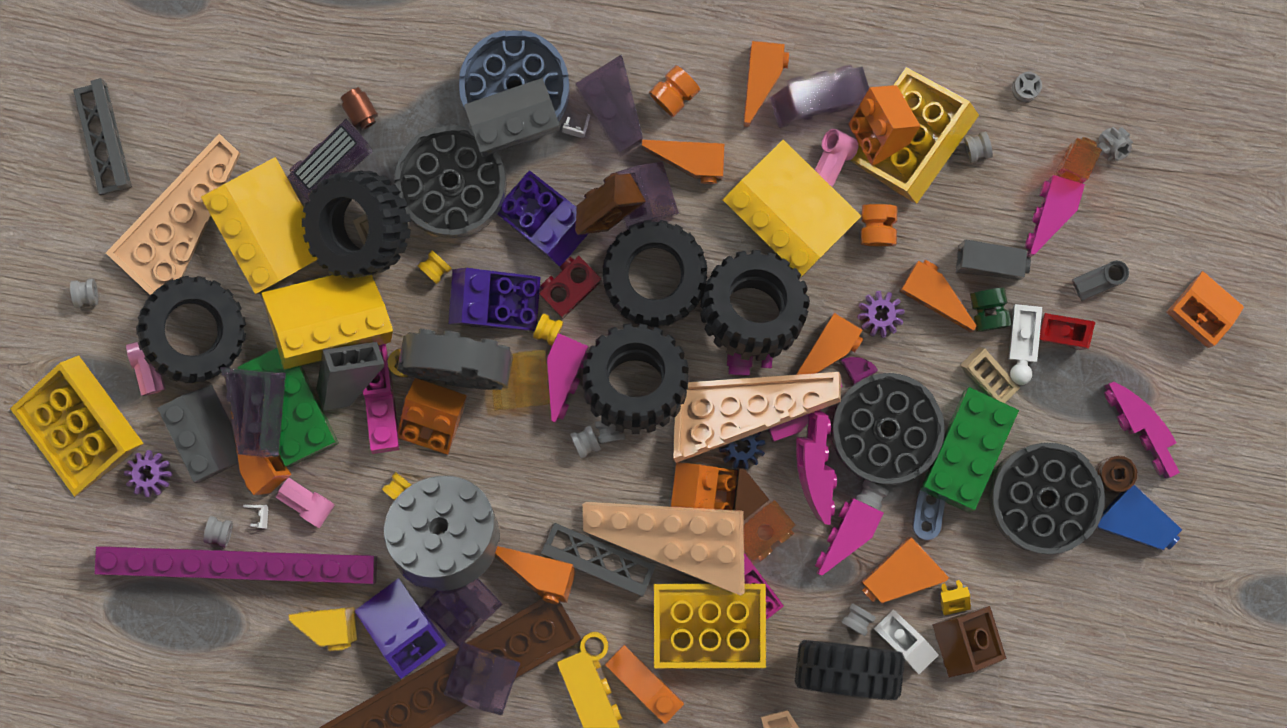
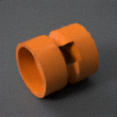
[649,65,701,117]
[861,204,898,247]

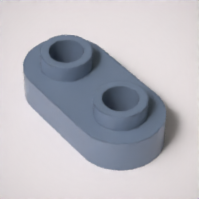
[913,491,945,540]

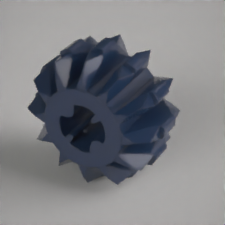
[719,432,766,470]

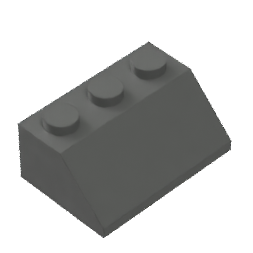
[464,78,561,157]
[157,385,238,483]

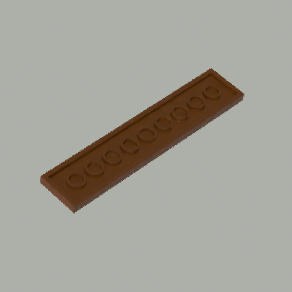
[319,599,582,728]

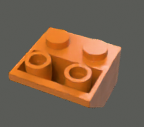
[848,85,920,165]
[1166,271,1244,348]
[398,378,467,455]
[671,462,738,510]

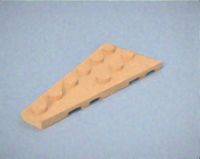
[106,134,241,295]
[673,372,841,463]
[582,502,745,596]

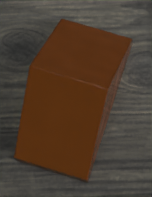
[734,469,770,521]

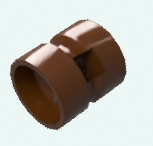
[1096,456,1138,492]

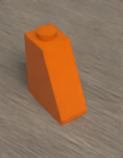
[861,537,949,603]

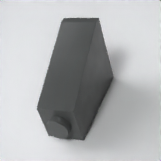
[955,240,1031,280]
[316,342,384,411]

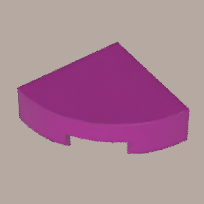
[841,357,878,384]

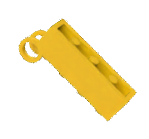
[557,632,622,728]

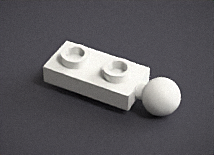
[1008,304,1042,385]

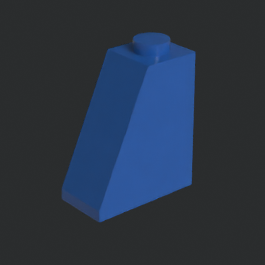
[1097,485,1182,550]

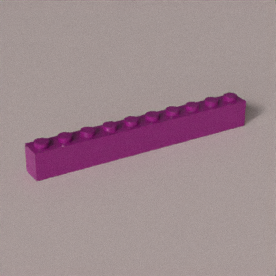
[95,546,377,584]

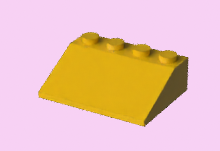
[850,67,979,204]
[723,139,862,277]
[201,157,318,294]
[261,275,393,370]
[10,355,144,497]
[654,584,766,668]

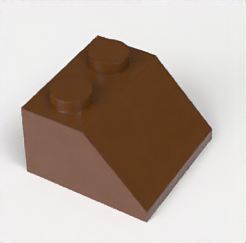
[575,173,646,235]
[932,606,1007,678]

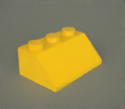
[288,607,357,651]

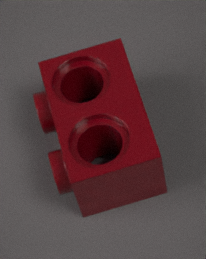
[539,255,602,319]

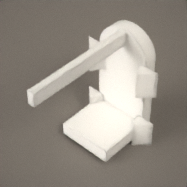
[562,114,590,138]
[243,505,268,529]

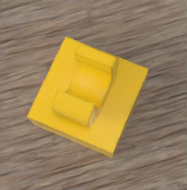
[940,580,971,615]

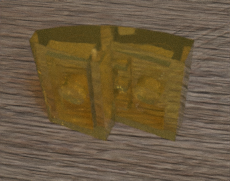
[492,350,550,411]

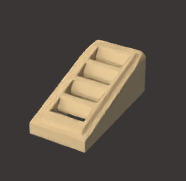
[960,347,1020,403]

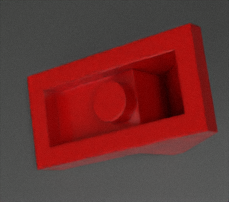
[1039,313,1096,350]

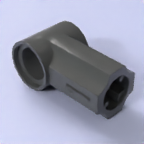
[1072,260,1129,301]

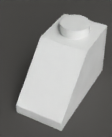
[874,609,939,674]

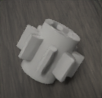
[1097,127,1133,161]

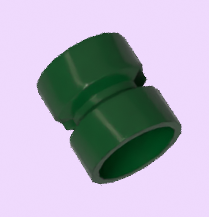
[970,288,1012,332]

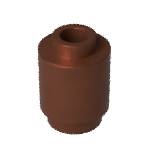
[341,87,378,130]

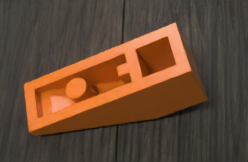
[743,41,789,127]
[642,140,725,184]
[899,260,977,333]
[796,313,863,375]
[231,407,292,495]
[494,546,576,604]
[605,645,684,724]

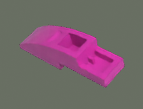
[363,344,400,454]
[1104,382,1180,478]
[796,410,837,525]

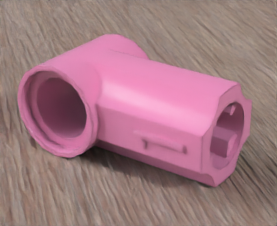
[815,129,858,187]
[126,342,166,396]
[276,477,335,528]

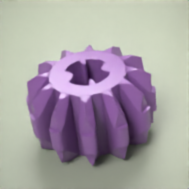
[857,291,904,338]
[124,450,173,497]

